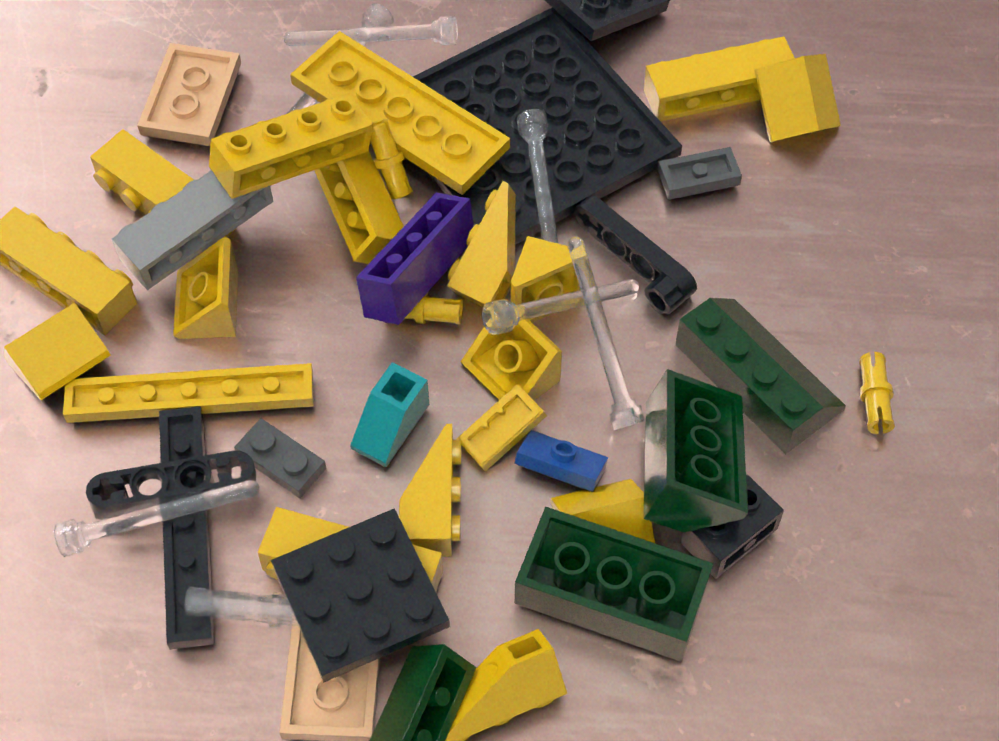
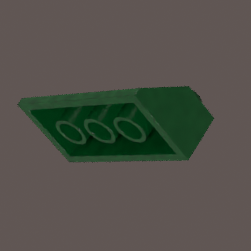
[675,298,846,455]
[644,369,748,533]
[514,506,713,662]

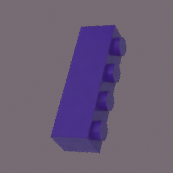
[356,192,474,325]

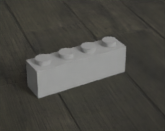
[111,170,274,291]

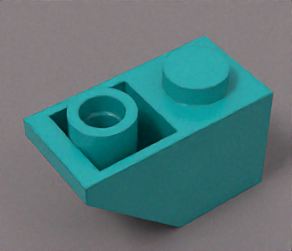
[350,362,430,467]

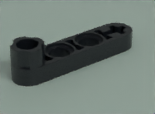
[574,195,697,315]
[86,451,257,526]

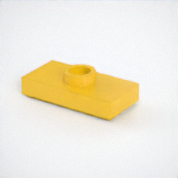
[457,384,547,472]

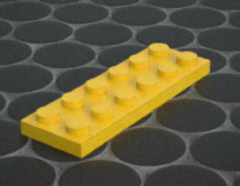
[290,31,510,195]

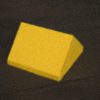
[754,54,841,142]
[173,236,238,339]
[511,236,586,323]
[460,299,562,401]
[4,302,111,400]
[550,479,655,543]

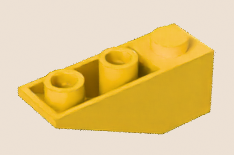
[447,181,516,313]
[399,424,461,557]
[445,629,567,741]

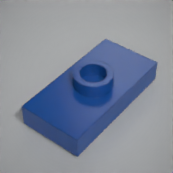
[514,430,608,492]

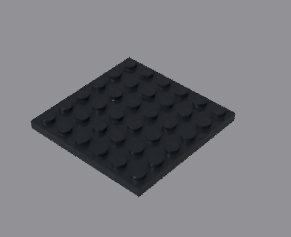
[413,8,682,245]

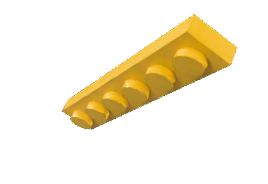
[63,363,314,423]

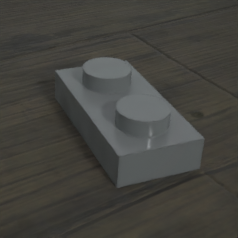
[657,147,742,200]
[234,418,326,498]

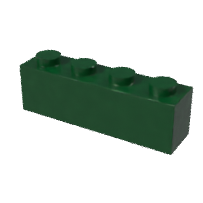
[369,644,476,741]

